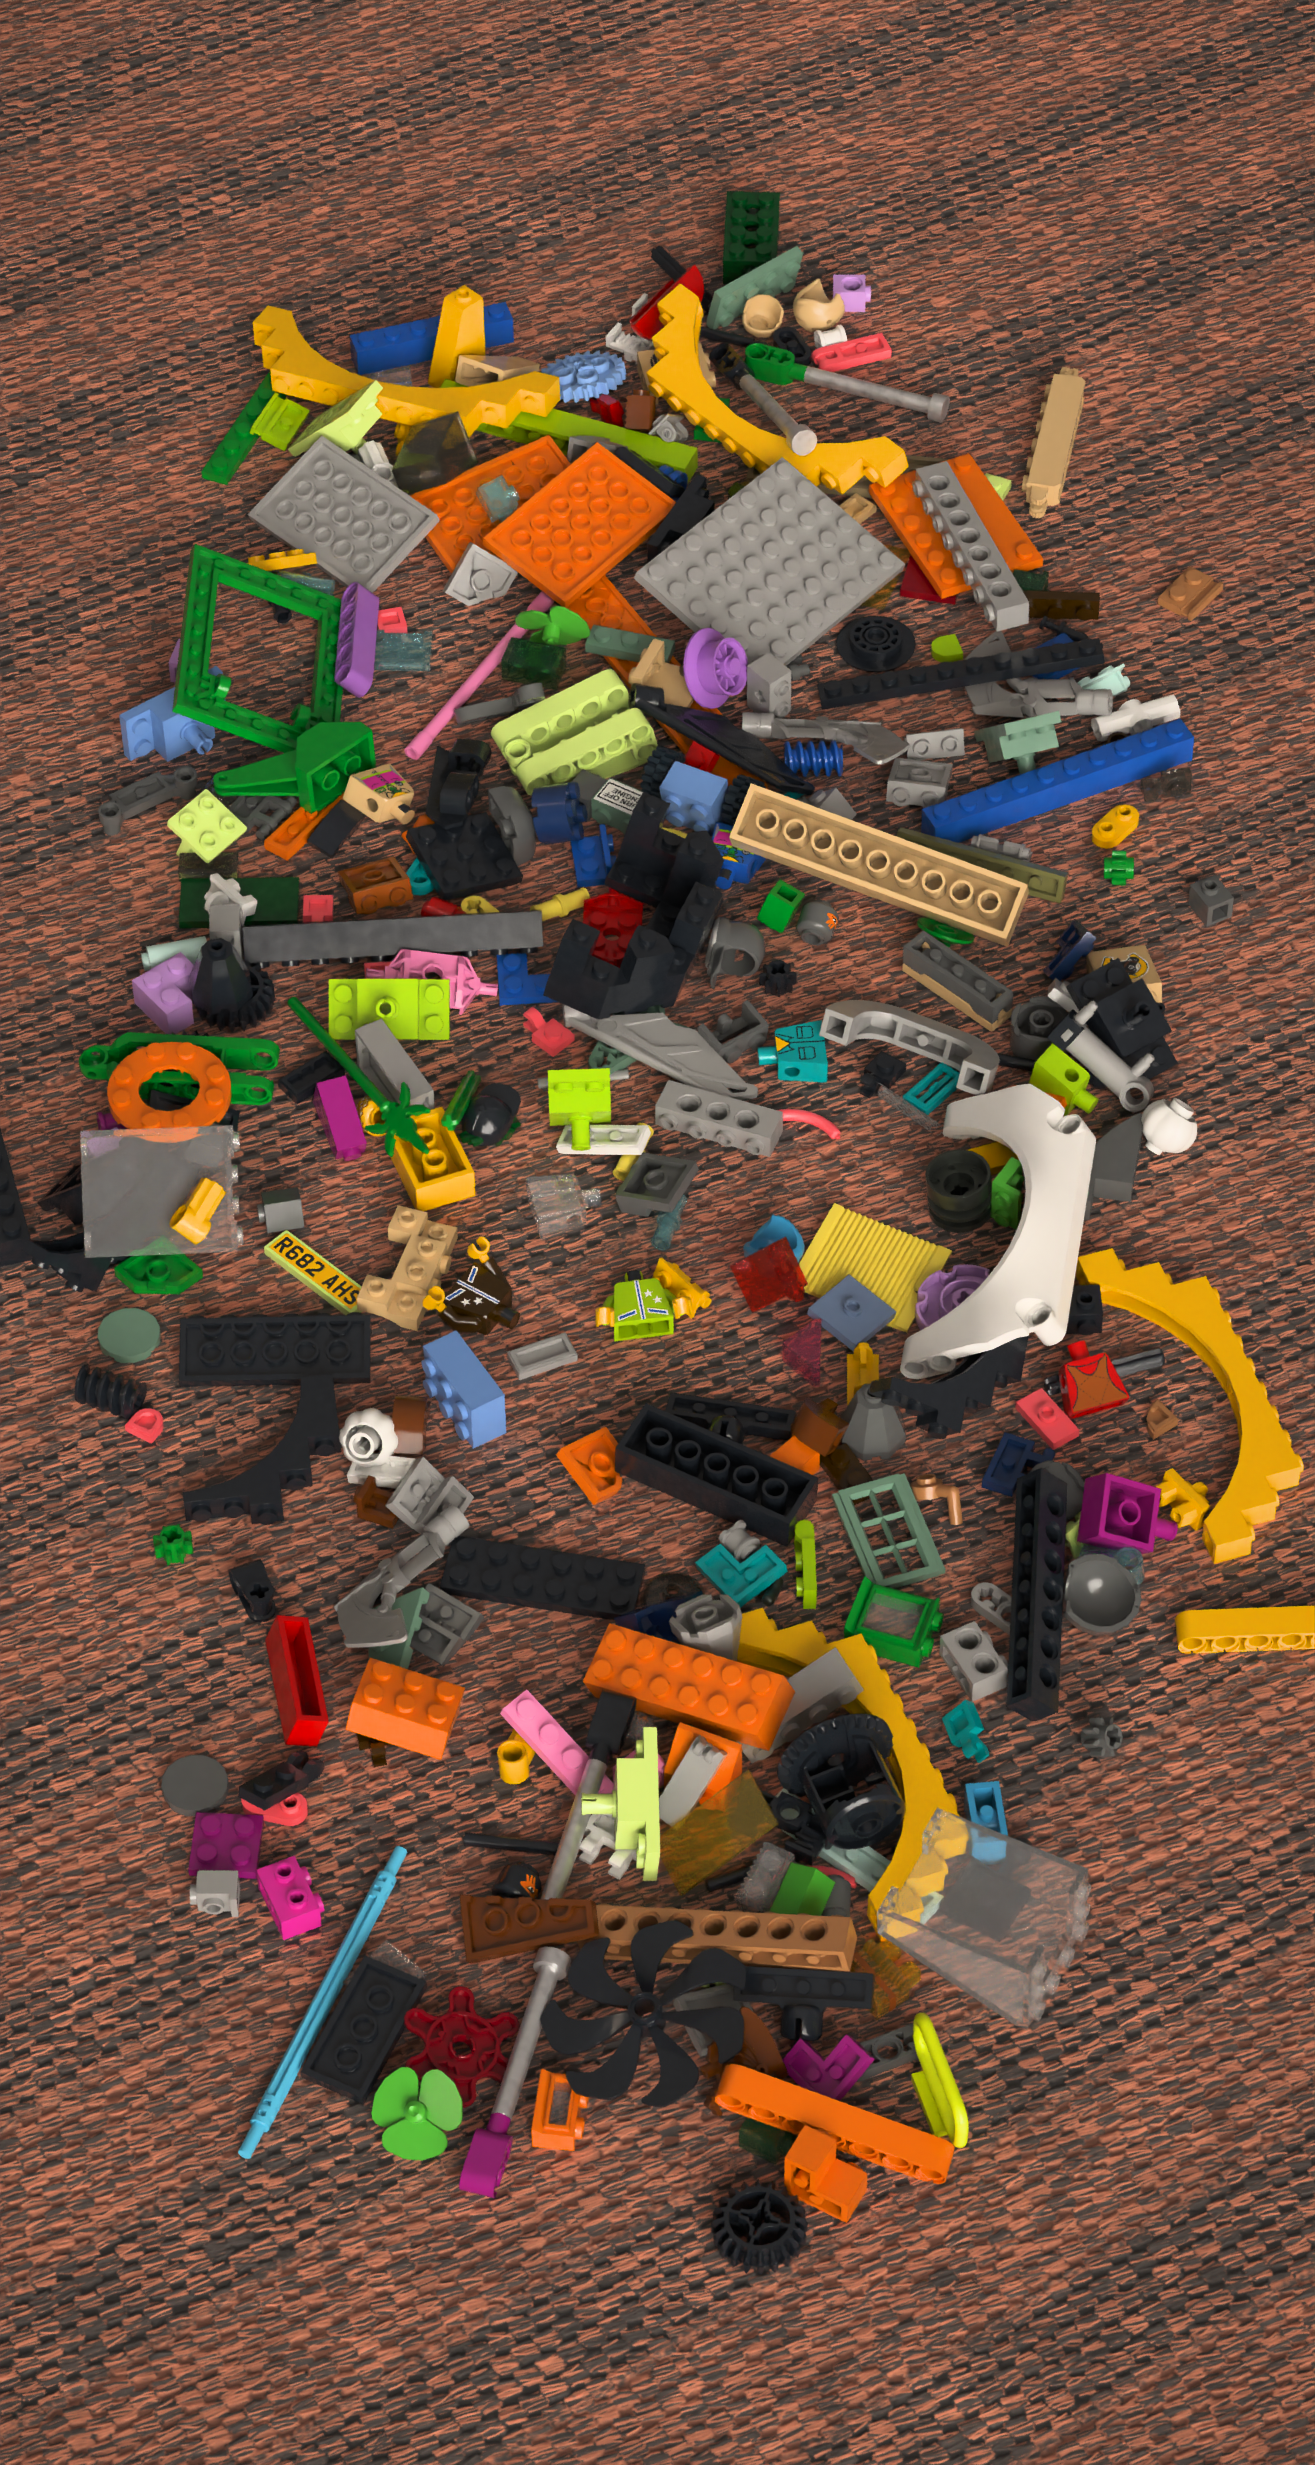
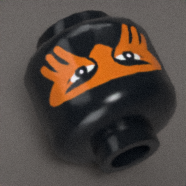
[491,1862,542,1899]

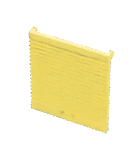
[787,1203,952,1333]

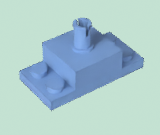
[119,666,226,762]

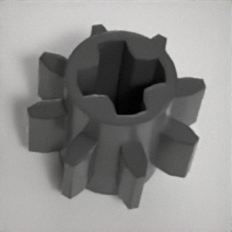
[1081,1717,1123,1757]

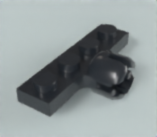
[665,1392,796,1445]
[733,1966,875,2041]

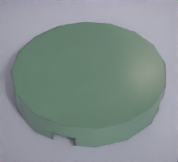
[97,1308,161,1363]

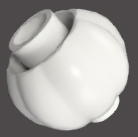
[1141,1098,1197,1155]
[339,1408,398,1468]

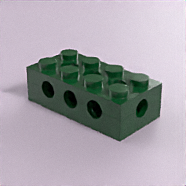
[723,191,780,284]

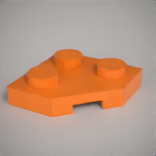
[556,1426,622,1506]

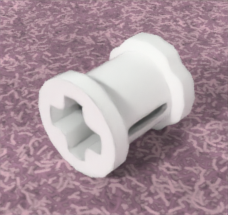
[814,325,847,349]

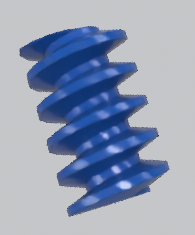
[784,740,843,778]

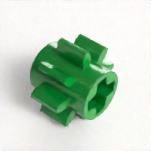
[1104,850,1134,886]
[153,1524,194,1565]

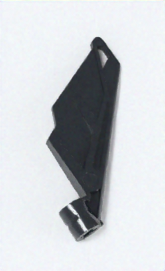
[628,683,815,795]

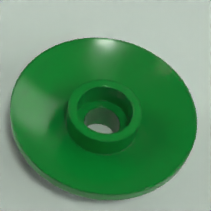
[917,917,975,947]

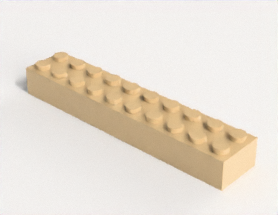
[729,783,1029,947]

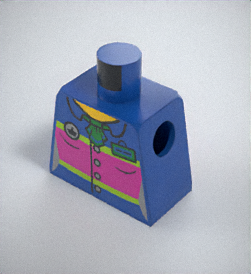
[712,822,767,889]

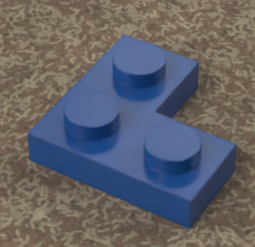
[497,953,557,1005]

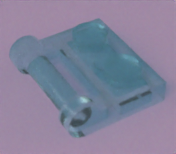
[374,630,433,671]

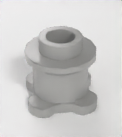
[719,1520,760,1564]

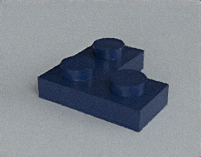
[1043,919,1096,981]

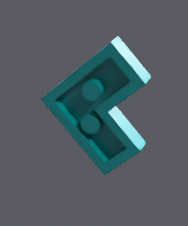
[695,1543,788,1608]

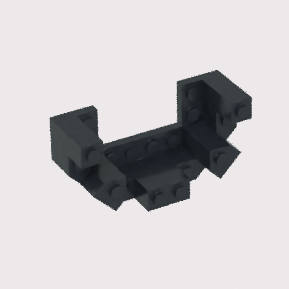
[543,792,724,1020]

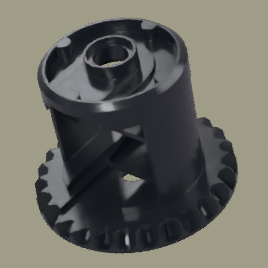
[777,1714,906,1850]

